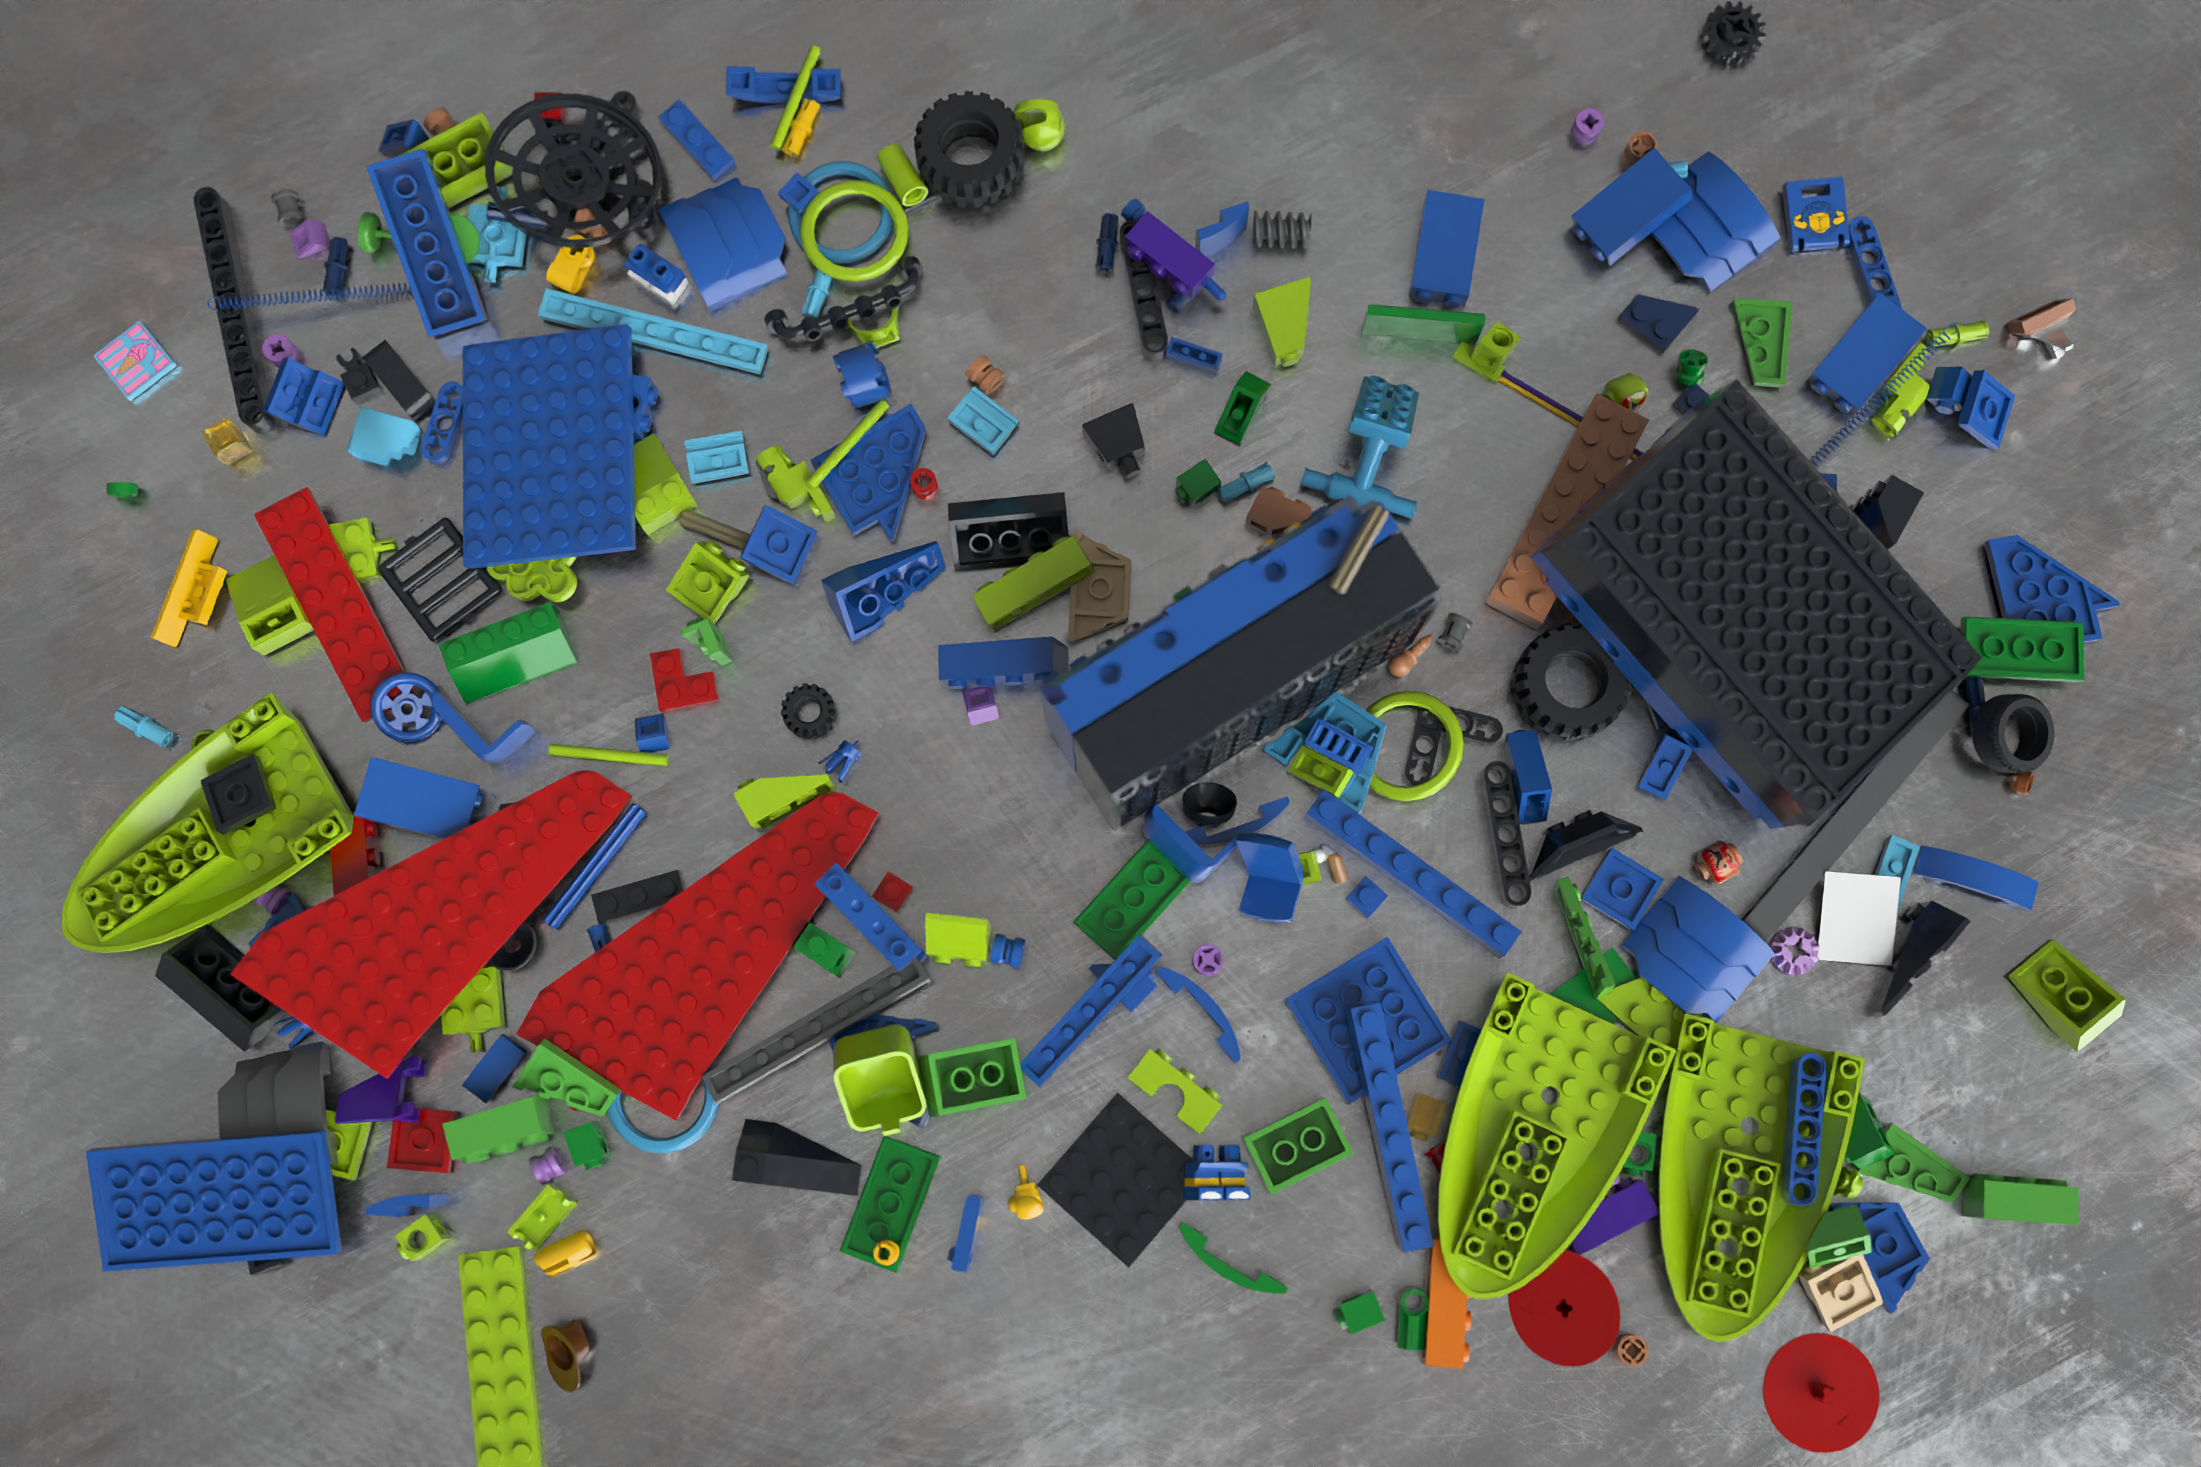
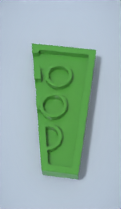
[1553,876,1616,999]

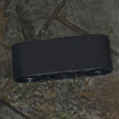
[362,340,436,420]

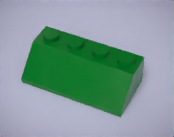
[438,602,578,705]

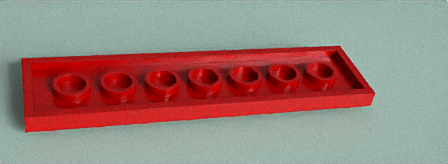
[254,487,418,723]

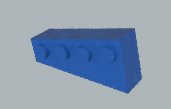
[938,636,1069,689]

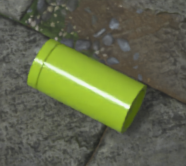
[877,144,928,206]

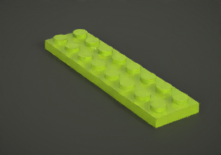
[458,1246,543,1467]

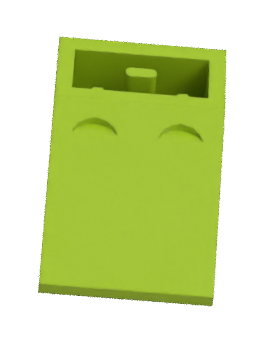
[226,555,314,656]

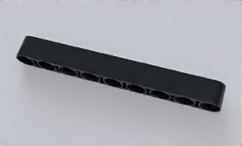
[194,187,274,433]

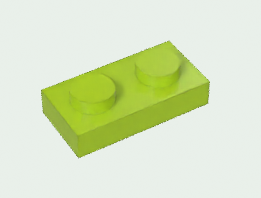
[1287,745,1354,798]

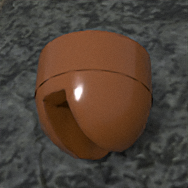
[2009,772,2034,795]

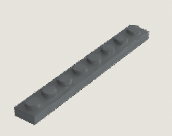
[702,956,930,1104]

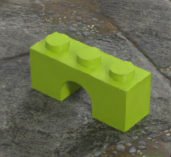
[1127,1048,1223,1135]

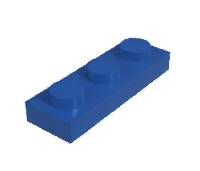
[658,99,736,181]

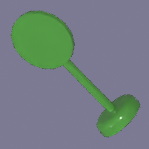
[358,212,480,263]

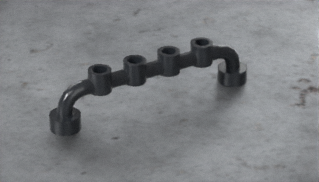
[764,256,923,341]

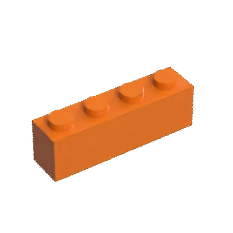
[1422,1238,1472,1369]

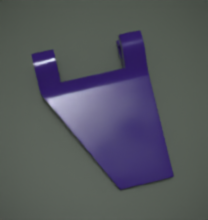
[335,1057,427,1124]

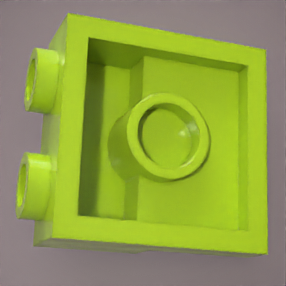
[666,540,750,624]

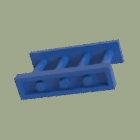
[814,863,927,972]

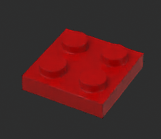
[387,1108,458,1173]

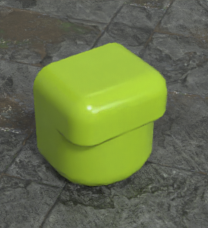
[833,1024,926,1136]

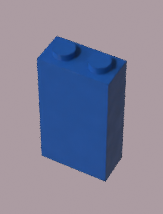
[1571,148,1693,266]
[1408,190,1485,308]
[1807,292,1927,415]
[354,757,483,840]

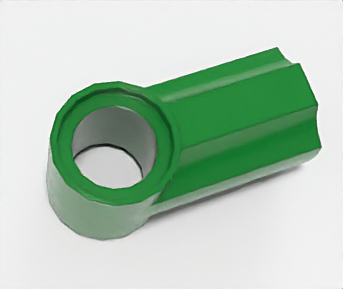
[1397,1285,1429,1351]

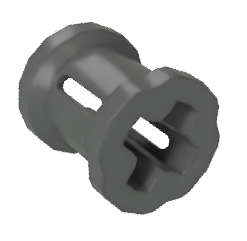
[271,189,304,227]
[1437,613,1473,651]

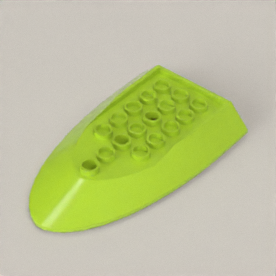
[61,692,354,953]
[1438,972,1676,1299]
[1659,1013,1866,1342]

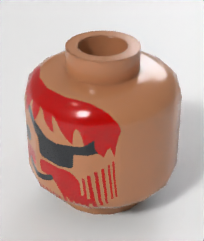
[1695,840,1743,885]

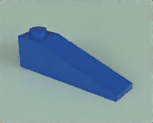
[821,541,946,642]

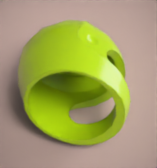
[1014,99,1066,151]

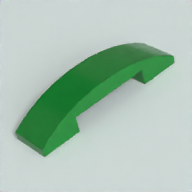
[1178,1221,1288,1294]

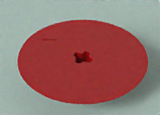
[1509,1250,1621,1367]
[1763,1333,1880,1453]

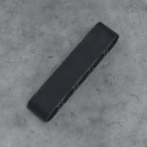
[1120,220,1168,362]
[1480,761,1531,909]

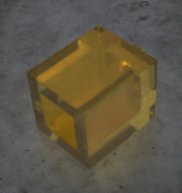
[201,417,253,466]
[1406,1092,1447,1142]

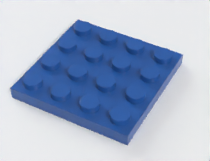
[1284,937,1452,1104]

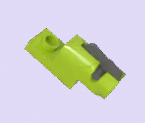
[1871,342,1930,437]
[756,445,836,522]

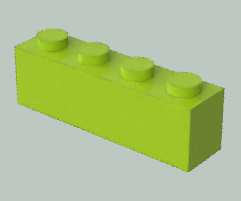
[972,535,1096,631]

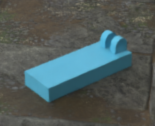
[1875,835,1920,912]

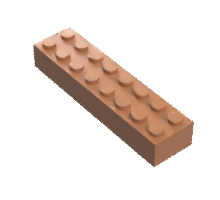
[1485,393,1649,630]

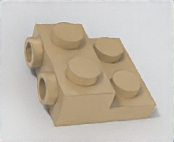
[1798,1255,1884,1332]

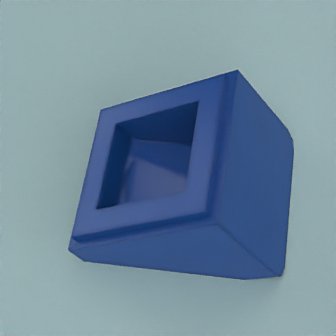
[635,713,670,753]

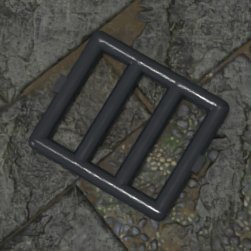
[378,518,502,642]

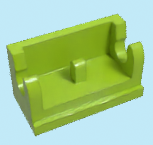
[507,1183,578,1251]

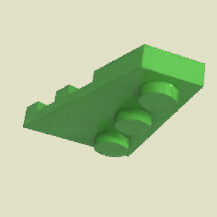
[1732,298,1793,388]
[511,1039,621,1117]
[1856,1122,1971,1203]

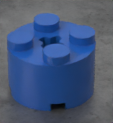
[833,341,892,408]

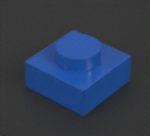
[778,172,819,215]
[1345,876,1388,919]

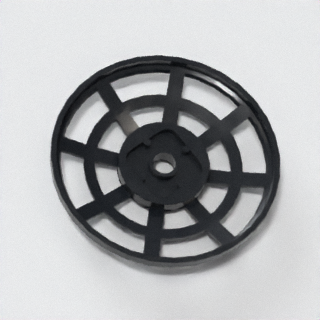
[485,94,662,248]

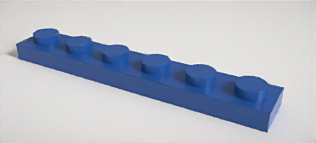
[1020,934,1163,1087]

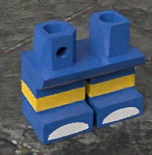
[1184,1145,1251,1200]

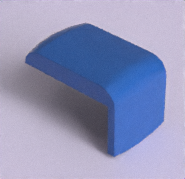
[432,692,535,763]
[1142,804,1239,883]
[1236,833,1304,922]

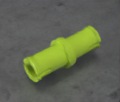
[1925,320,1989,348]

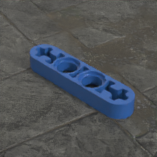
[1848,216,1902,309]

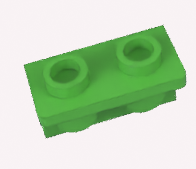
[681,618,733,666]

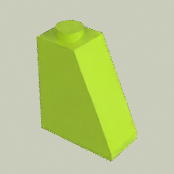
[1253,277,1311,367]

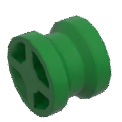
[1675,349,1708,385]

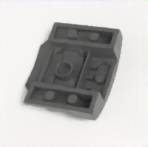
[218,1041,338,1165]

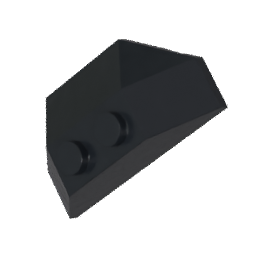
[1528,810,1644,882]

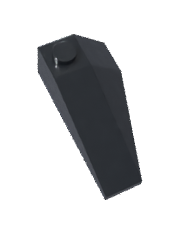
[1871,900,1971,1017]
[732,1119,862,1196]

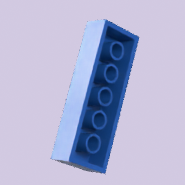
[366,149,488,338]

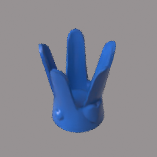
[818,740,861,783]
[274,1016,314,1049]

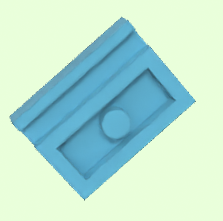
[947,386,1019,455]
[684,430,750,484]

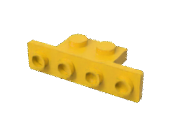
[151,529,227,647]

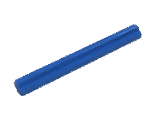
[543,803,646,929]

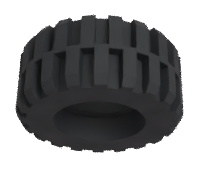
[914,91,1024,208]
[1512,623,1632,741]

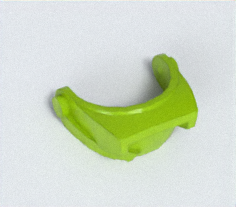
[846,308,900,348]

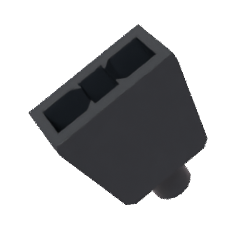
[1082,403,1145,478]

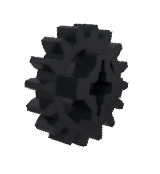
[1702,1,1766,64]

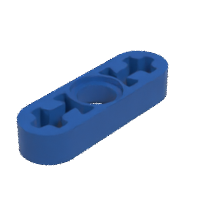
[421,381,463,464]

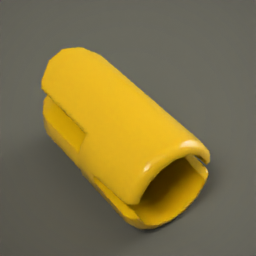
[533,1229,596,1278]

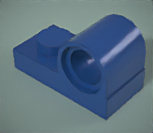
[1638,731,1693,800]

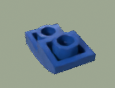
[462,1033,527,1104]

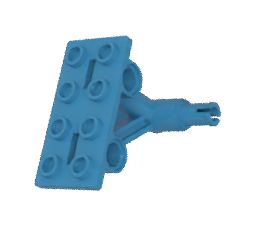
[1300,376,1419,519]

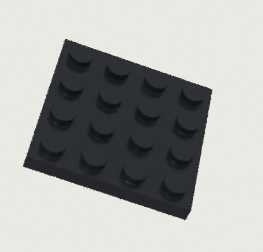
[1037,1092,1193,1268]

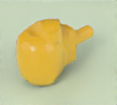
[1008,1165,1043,1219]

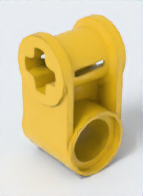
[546,235,595,295]

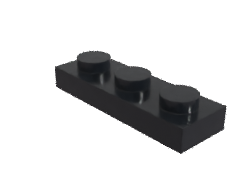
[591,870,685,924]

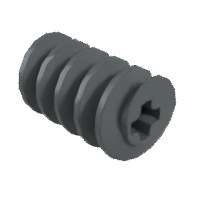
[1252,210,1311,249]

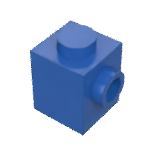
[1926,366,1972,414]

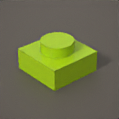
[1298,850,1321,884]

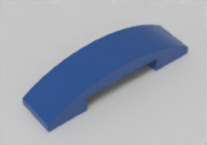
[726,66,841,104]
[1185,796,1290,848]
[1913,845,2039,911]
[1155,967,1241,1064]

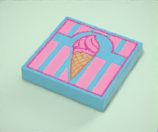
[93,320,177,401]

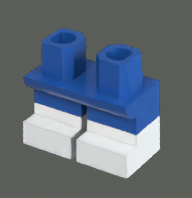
[623,243,689,306]

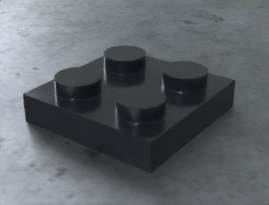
[200,754,277,835]

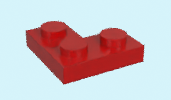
[650,648,719,712]

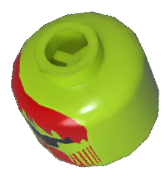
[1602,373,1648,411]

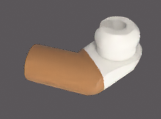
[1312,844,1349,884]

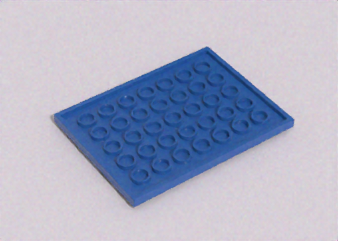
[463,324,636,569]

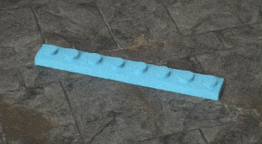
[538,288,768,375]

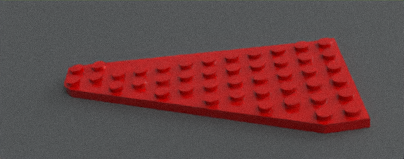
[230,770,632,1079]
[516,792,879,1121]

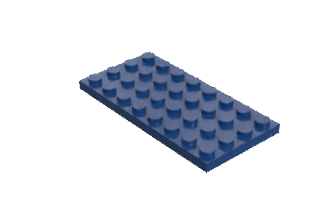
[86,1130,342,1272]

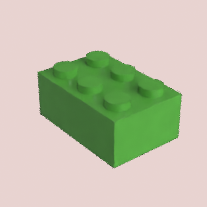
[918,1038,1026,1117]
[443,1096,556,1164]
[1242,1097,1354,1195]
[1962,1174,2079,1226]

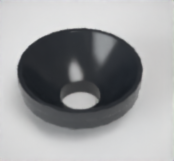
[1182,782,1237,827]
[488,921,537,970]

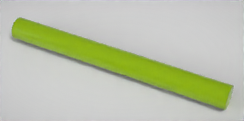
[770,45,821,150]
[805,400,889,490]
[549,744,669,766]

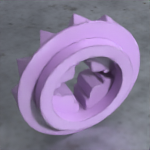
[1770,927,1820,975]

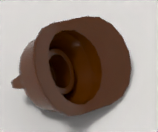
[541,1320,589,1392]

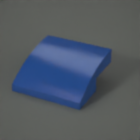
[1195,201,1249,258]
[263,358,344,436]
[365,1193,447,1217]

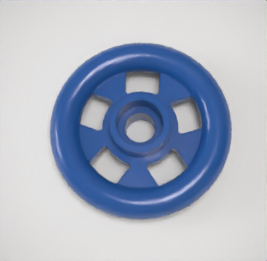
[370,672,442,742]

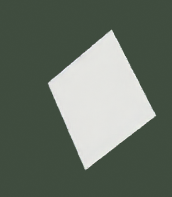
[1818,871,1901,966]

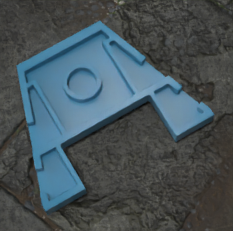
[1263,692,1387,815]

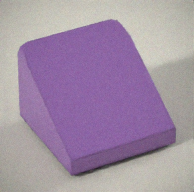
[289,219,330,258]
[962,687,999,725]

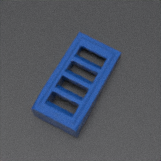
[1304,718,1373,774]

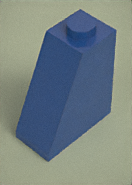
[1504,729,1552,825]

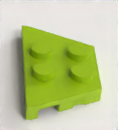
[1597,977,1702,1069]

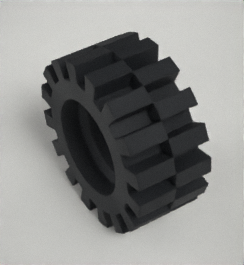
[781,683,837,739]

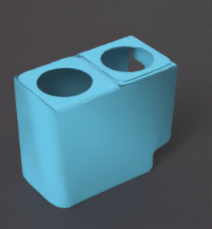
[347,406,422,466]

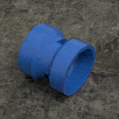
[990,933,1026,969]

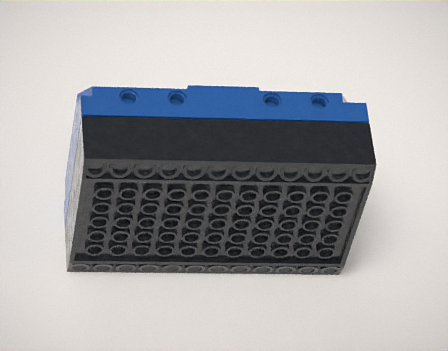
[1530,379,1982,829]
[1039,495,1440,831]

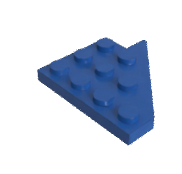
[810,404,926,543]
[1984,535,2120,643]

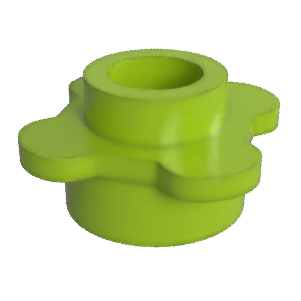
[1834,1167,1863,1198]

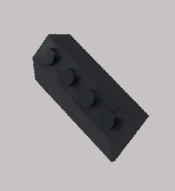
[1849,475,1924,550]
[948,492,1069,571]
[155,924,286,1052]

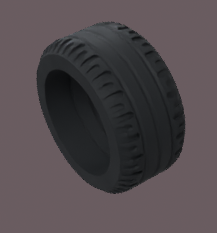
[1972,694,2055,773]

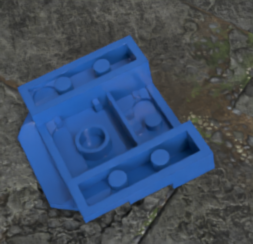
[1650,151,1780,293]
[658,177,787,312]
[1620,876,1775,1024]

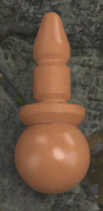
[1388,634,1433,677]

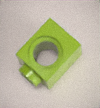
[1471,321,1521,375]
[395,1213,450,1262]

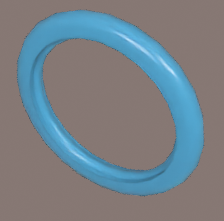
[788,161,893,263]
[607,1064,719,1153]

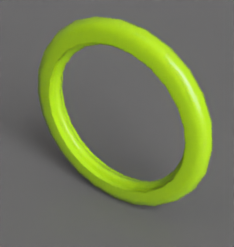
[800,180,909,282]
[1366,690,1464,801]

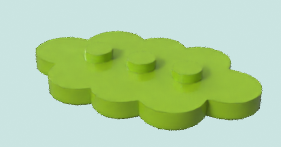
[487,557,577,602]

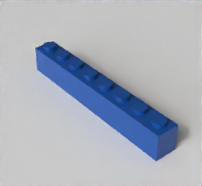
[1304,790,1522,958]
[1345,1000,1434,1253]

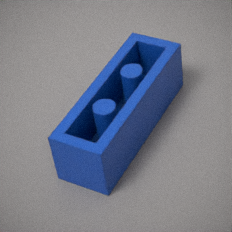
[1165,337,1223,375]

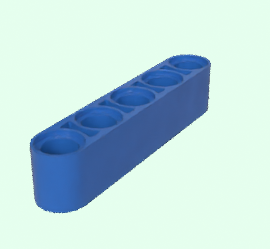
[1781,1053,1826,1206]

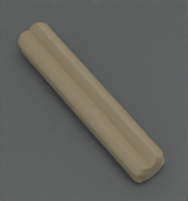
[1330,505,1389,594]
[679,509,750,549]

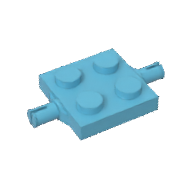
[468,186,526,283]

